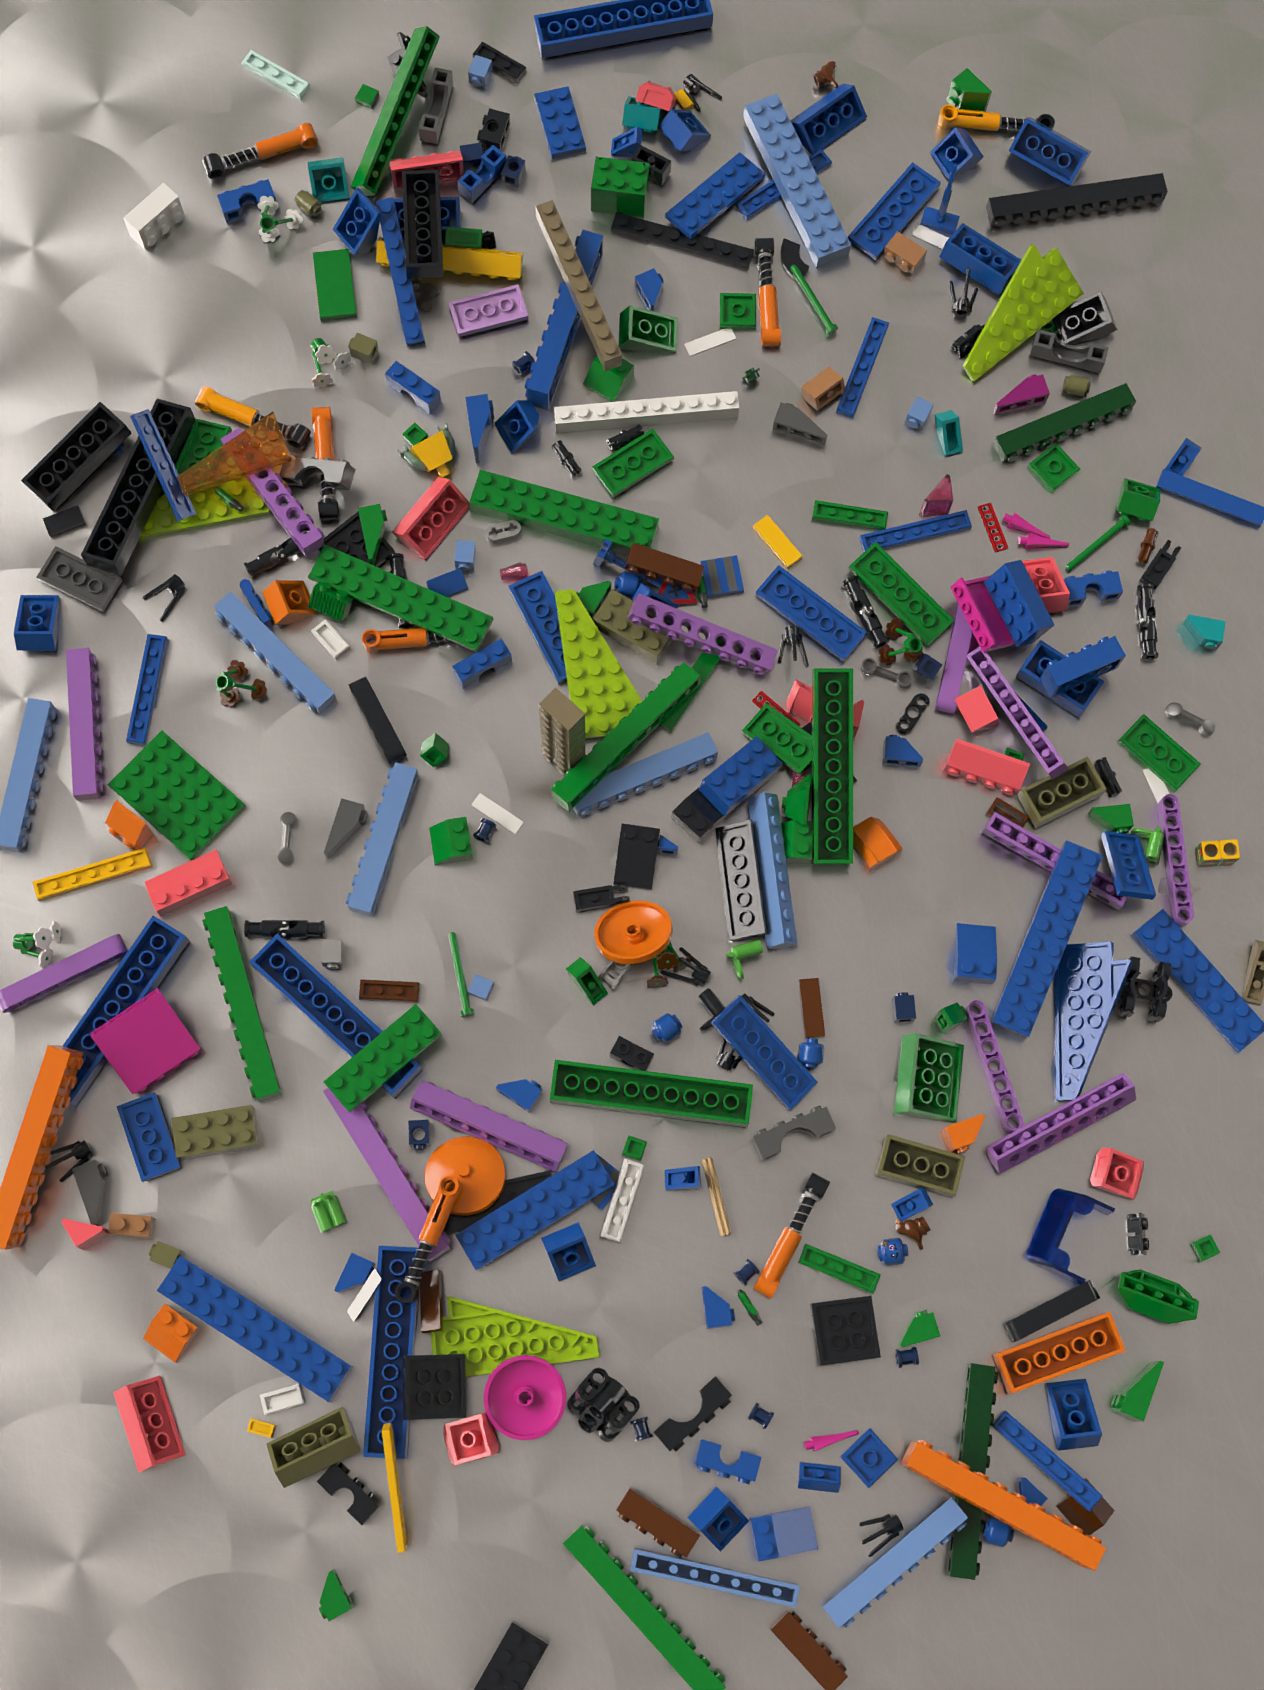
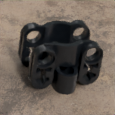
[1119,956,1173,1022]
[567,1368,640,1442]

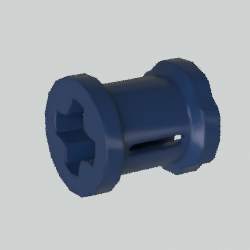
[512,351,535,376]
[473,818,496,843]
[733,1259,760,1286]
[895,1347,919,1368]
[747,1402,774,1429]
[630,1416,653,1442]

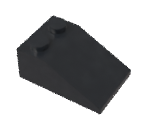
[1052,291,1118,345]
[671,787,730,843]
[613,823,660,890]

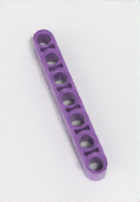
[935,604,972,714]
[1157,794,1194,927]
[0,934,128,1013]
[965,1000,1024,1134]

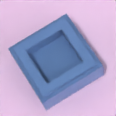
[468,974,494,1001]

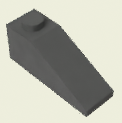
[773,402,827,446]
[324,798,367,858]
[72,1160,106,1226]

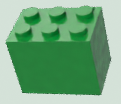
[591,156,650,218]

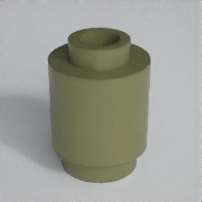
[294,190,321,217]
[1063,375,1091,396]

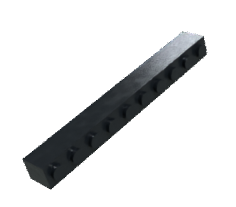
[986,173,1168,226]

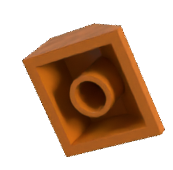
[262,580,316,625]
[105,800,153,850]
[940,1114,985,1155]
[143,1304,201,1363]

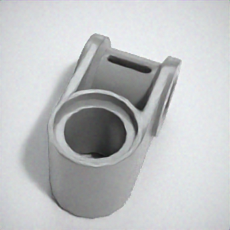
[598,961,632,990]

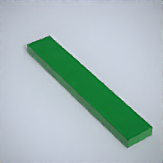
[659,640,723,733]

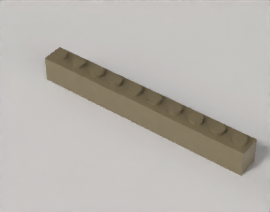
[536,200,622,371]

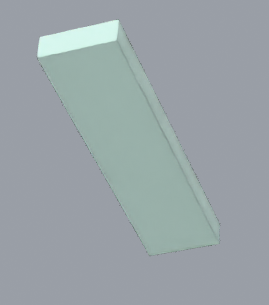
[241,50,310,100]

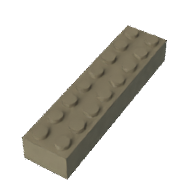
[539,687,585,775]

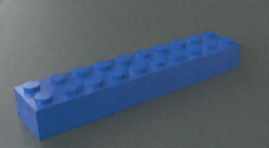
[534,0,713,58]
[525,229,603,411]
[990,840,1103,1038]
[63,916,190,1106]
[249,934,422,1098]
[363,1246,419,1459]
[157,1256,353,1403]

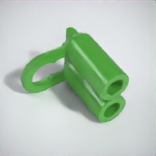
[1131,826,1164,865]
[726,940,763,979]
[311,1191,348,1233]

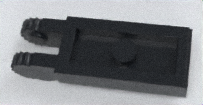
[1140,540,1181,590]
[573,884,630,912]

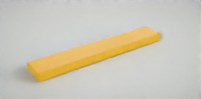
[32,847,152,901]
[382,1423,408,1553]

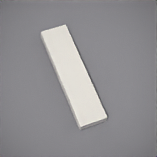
[600,1159,645,1242]

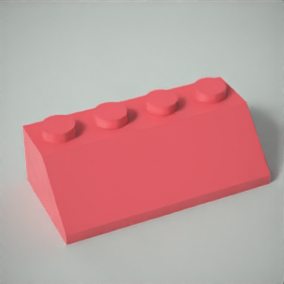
[389,151,464,190]
[392,477,470,560]
[944,739,1030,795]
[145,849,232,917]
[113,1376,186,1472]

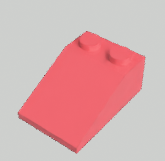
[1022,557,1070,613]

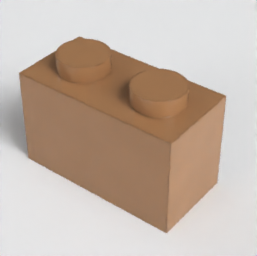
[883,231,927,275]
[801,367,845,411]
[108,1213,156,1239]

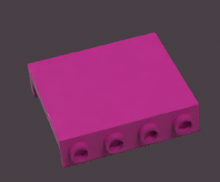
[950,576,1015,653]
[90,988,200,1095]

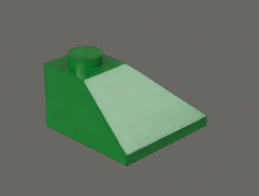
[782,775,812,825]

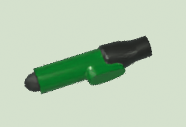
[214,487,244,512]
[697,576,708,608]
[738,1289,763,1326]

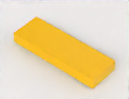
[753,515,802,569]

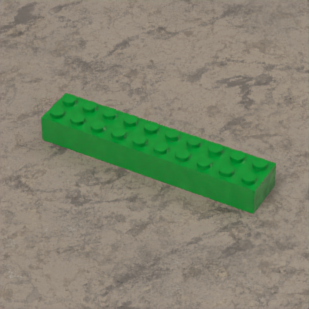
[469,470,659,555]
[812,668,853,864]
[550,1060,753,1127]

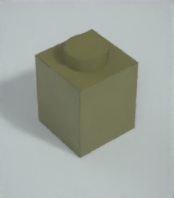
[348,333,378,364]
[149,1241,183,1269]

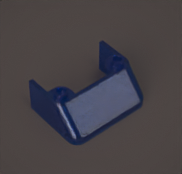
[1025,1188,1115,1285]

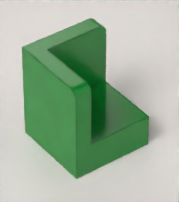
[420,732,449,768]

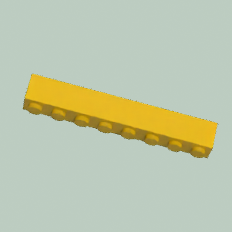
[376,237,523,280]

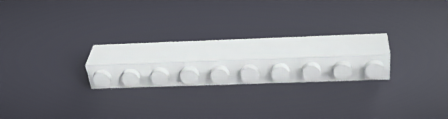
[554,391,739,433]

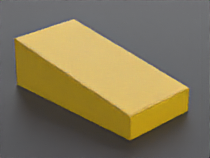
[674,89,694,110]
[247,1418,277,1438]

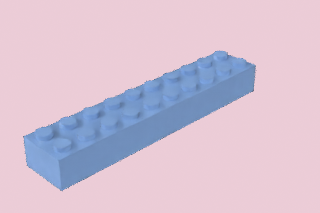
[743,94,851,268]

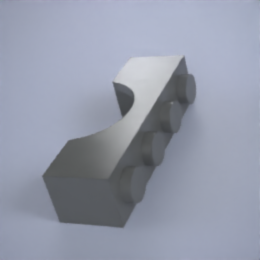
[419,67,453,144]
[1030,329,1109,373]
[279,455,356,490]
[752,1106,836,1161]

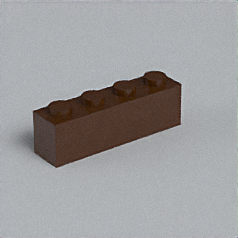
[624,543,704,592]
[616,1488,700,1558]
[769,1611,848,1690]

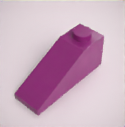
[993,374,1050,415]

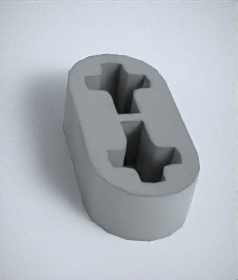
[486,520,521,544]

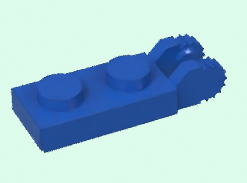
[239,579,273,628]

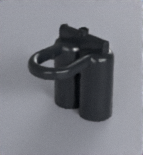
[698,988,725,1031]

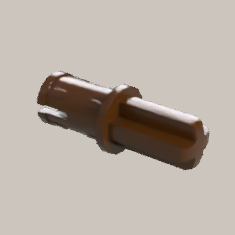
[1138,528,1159,564]

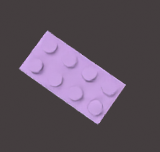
[449,284,528,337]

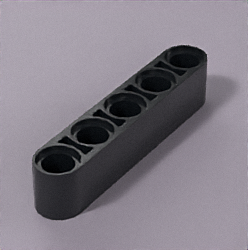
[348,676,407,764]
[1004,1279,1100,1342]

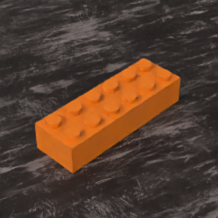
[993,1312,1126,1394]

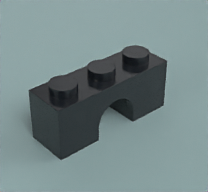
[316,1462,381,1525]

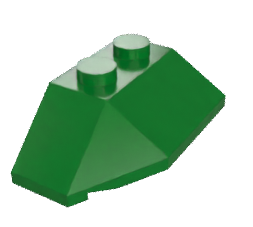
[1118,1269,1199,1324]

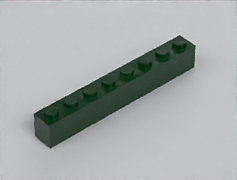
[992,383,1136,463]

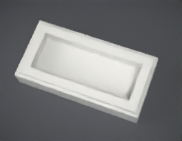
[311,619,350,660]
[260,1384,305,1415]

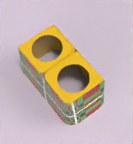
[1195,839,1240,867]

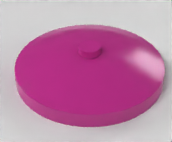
[483,1355,566,1440]

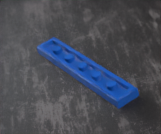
[736,149,832,219]
[836,317,889,418]
[130,409,196,521]
[1156,469,1264,527]
[859,510,972,552]
[126,634,168,746]
[992,1410,1103,1512]

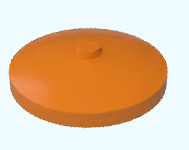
[594,900,673,964]
[425,1136,506,1216]

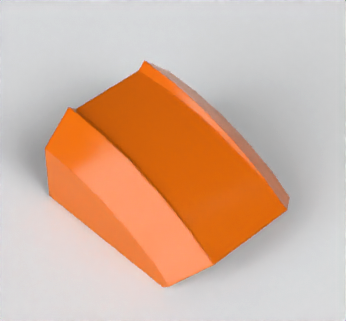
[853,817,903,872]

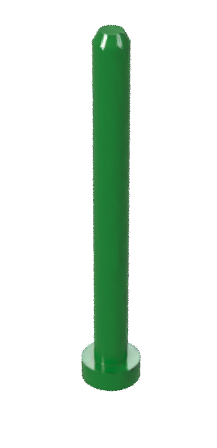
[791,264,838,335]
[1065,514,1131,572]
[449,932,475,1017]

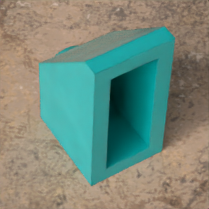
[934,410,963,456]
[1183,614,1226,649]

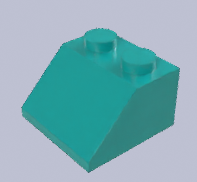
[622,96,662,133]
[308,157,350,202]

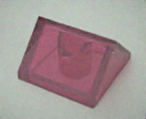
[919,474,953,517]

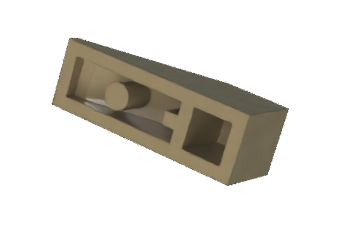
[1242,940,1264,1005]

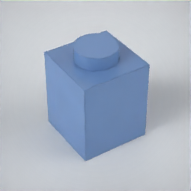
[468,55,493,88]
[905,396,934,430]
[454,540,476,571]

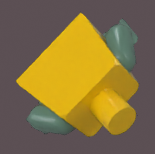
[397,423,455,478]

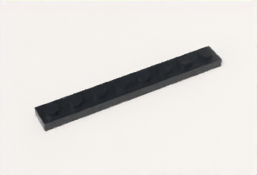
[611,212,754,269]

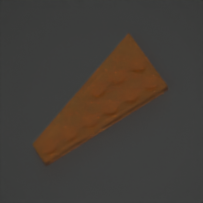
[177,411,291,496]

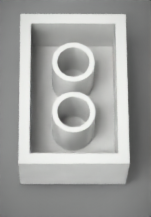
[124,183,184,250]

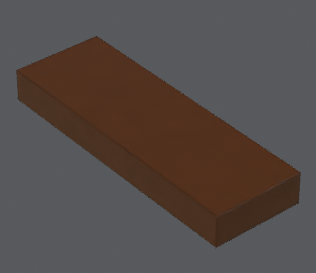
[798,978,825,1038]
[359,979,420,1003]
[420,1269,443,1333]

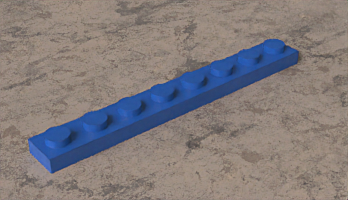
[375,197,425,346]

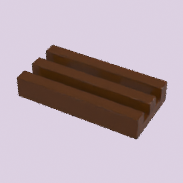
[986,797,1029,828]

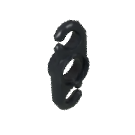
[896,693,930,733]

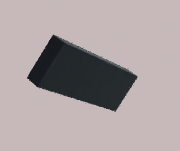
[472,42,526,83]

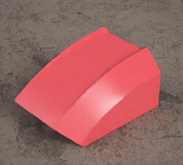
[636,81,677,111]
[786,679,812,724]
[1090,1148,1144,1200]
[443,1413,499,1466]

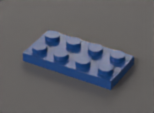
[534,86,586,158]
[1101,831,1156,900]
[116,1092,181,1182]

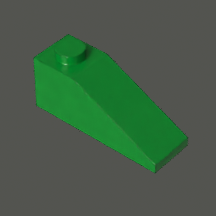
[358,504,387,565]

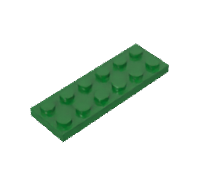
[848,542,955,647]
[323,1004,442,1113]

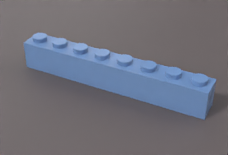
[214,591,336,714]
[0,698,56,853]
[574,732,718,816]
[346,762,418,917]
[748,792,797,950]
[823,1497,968,1628]
[630,1548,800,1608]

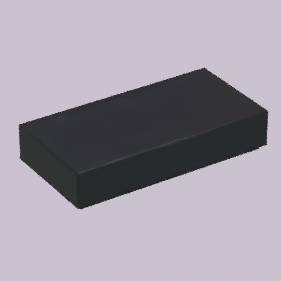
[43,505,86,537]

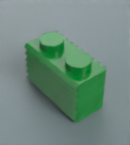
[308,582,353,622]

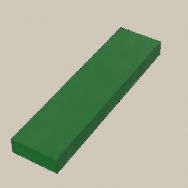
[812,500,888,530]
[798,1244,881,1294]

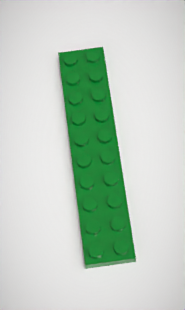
[308,545,494,652]

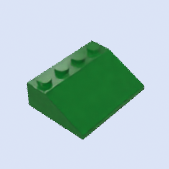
[894,1033,964,1123]

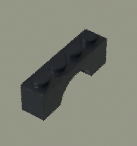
[653,1376,732,1452]

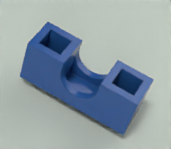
[458,145,507,203]
[217,179,276,223]
[385,361,441,414]
[1064,570,1123,606]
[452,638,512,689]
[694,1439,761,1484]

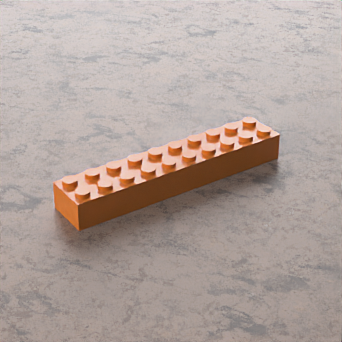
[0,1045,83,1250]
[900,1440,1106,1571]

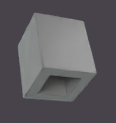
[321,939,343,970]

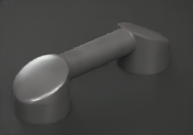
[861,658,912,687]
[1165,702,1215,737]
[277,812,297,866]

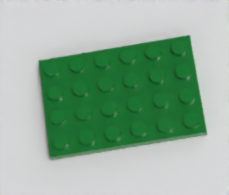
[107,730,245,860]

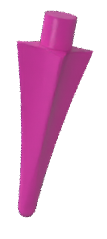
[1002,512,1050,539]
[1018,533,1069,549]
[803,1430,859,1452]

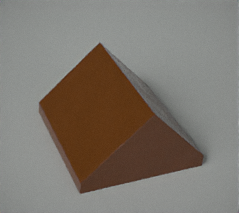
[1056,1478,1115,1536]

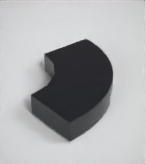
[780,238,810,282]

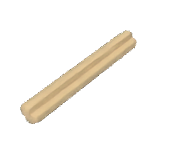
[702,1157,731,1237]

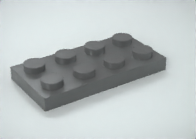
[36,546,122,612]

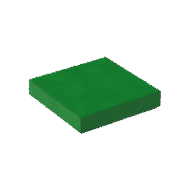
[720,293,756,329]
[1028,443,1080,493]

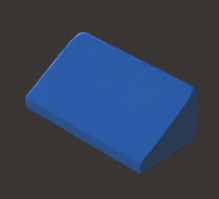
[426,568,468,597]
[798,1462,841,1493]

